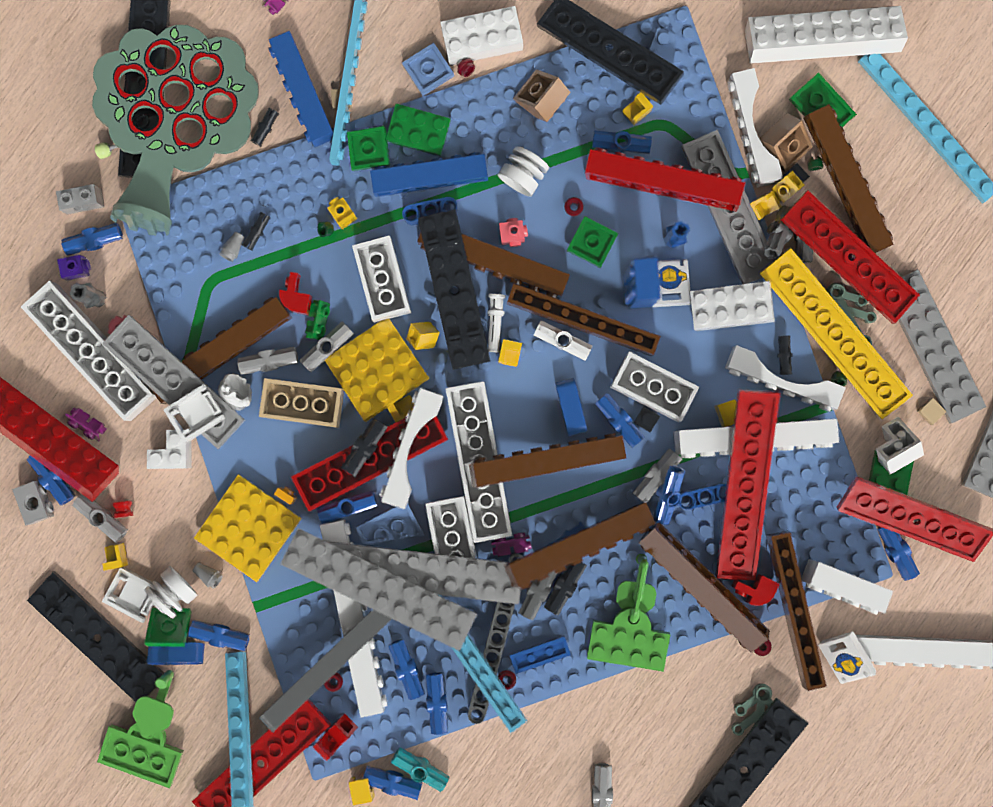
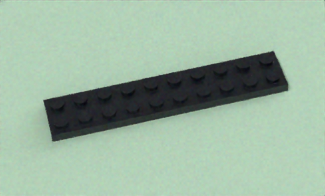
[118,0,171,178]

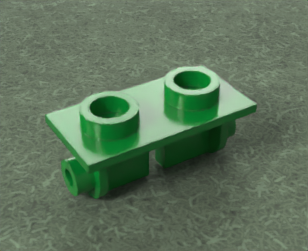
[305,300,330,340]

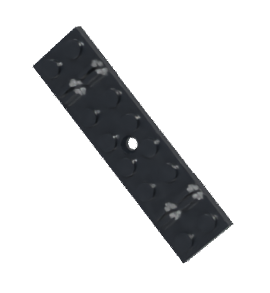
[537,0,684,105]
[418,209,491,370]
[27,571,164,702]
[689,697,809,807]

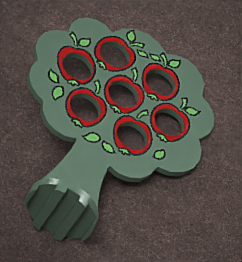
[92,25,259,236]

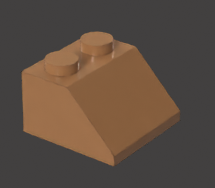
[513,69,571,122]
[759,113,813,172]

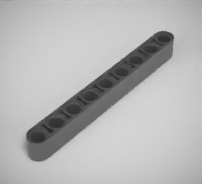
[468,553,523,724]
[259,609,392,732]

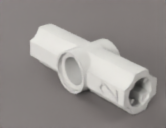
[534,320,593,361]

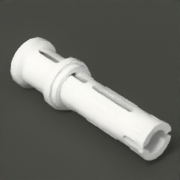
[487,294,506,353]

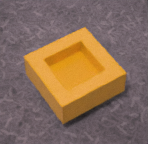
[274,486,297,505]

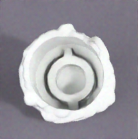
[218,374,252,411]

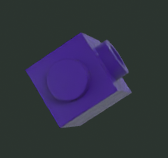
[57,255,91,281]

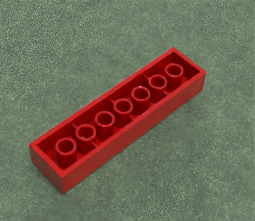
[585,148,746,212]
[0,377,119,502]
[291,416,449,512]

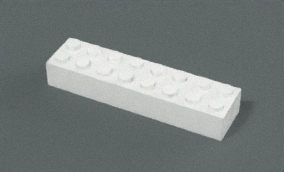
[745,6,908,63]
[21,281,157,421]
[446,382,512,543]
[674,419,839,458]

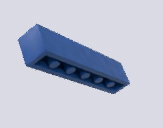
[268,31,333,147]
[370,152,488,197]

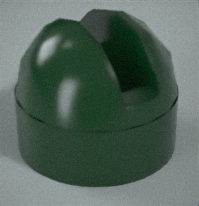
[808,156,824,171]
[317,221,334,237]
[831,371,847,386]

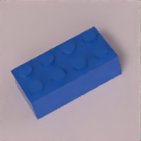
[622,258,661,309]

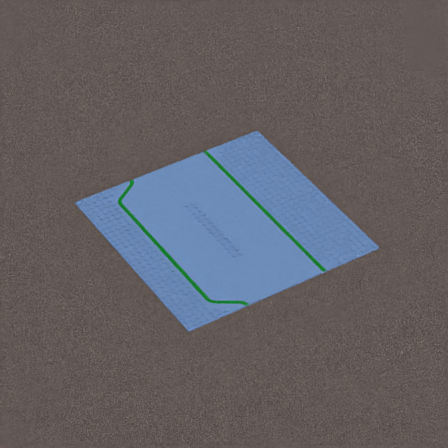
[123,6,893,780]

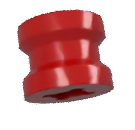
[112,501,134,518]

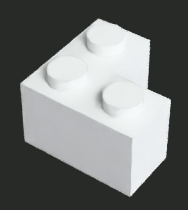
[876,417,924,474]
[147,430,192,469]

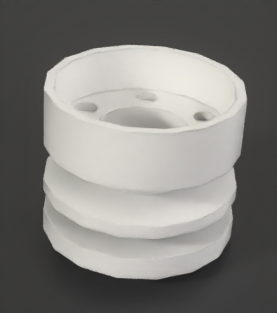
[498,146,549,197]
[144,566,198,619]

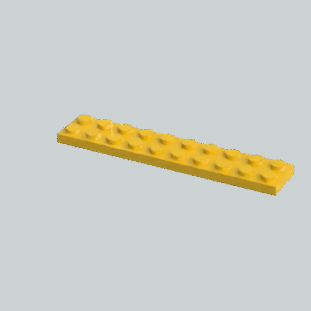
[759,248,913,420]

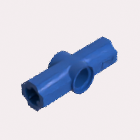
[592,130,652,154]
[664,221,690,249]
[61,223,123,256]
[595,393,645,448]
[27,456,76,506]
[653,466,685,525]
[317,490,378,524]
[877,526,920,581]
[188,620,250,651]
[388,639,425,700]
[426,672,448,735]
[363,766,423,800]

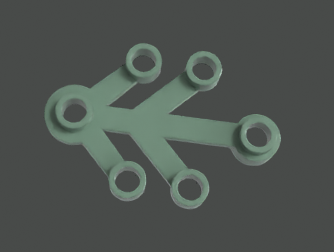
[826,283,877,345]
[731,683,773,736]

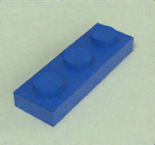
[509,636,571,674]

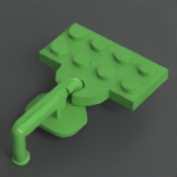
[587,554,671,672]
[97,670,184,788]

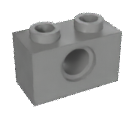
[56,184,104,215]
[12,481,54,526]

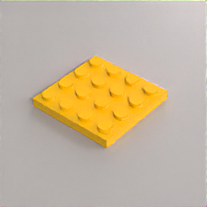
[325,319,430,422]
[194,474,302,582]

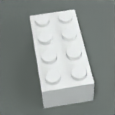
[441,6,523,66]
[352,236,411,323]
[690,281,775,331]
[610,352,699,422]
[426,495,477,558]
[801,559,893,614]

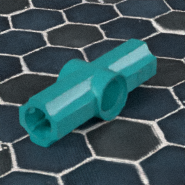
[391,747,450,792]

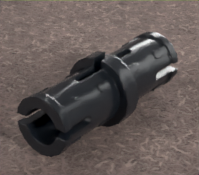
[250,108,279,147]
[242,212,271,251]
[777,336,793,375]

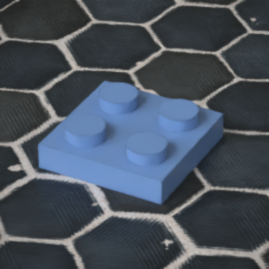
[402,43,454,96]

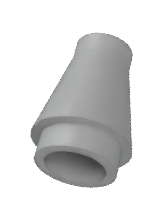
[219,232,244,262]
[193,562,223,589]

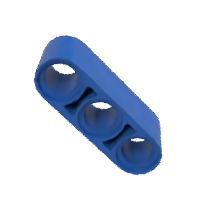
[402,197,458,225]
[555,378,587,437]
[678,483,727,510]
[147,642,205,665]

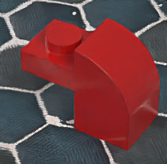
[279,272,313,315]
[731,574,780,606]
[313,713,358,761]

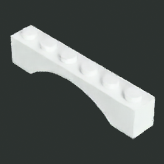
[727,68,783,188]
[725,345,846,412]
[380,388,444,509]

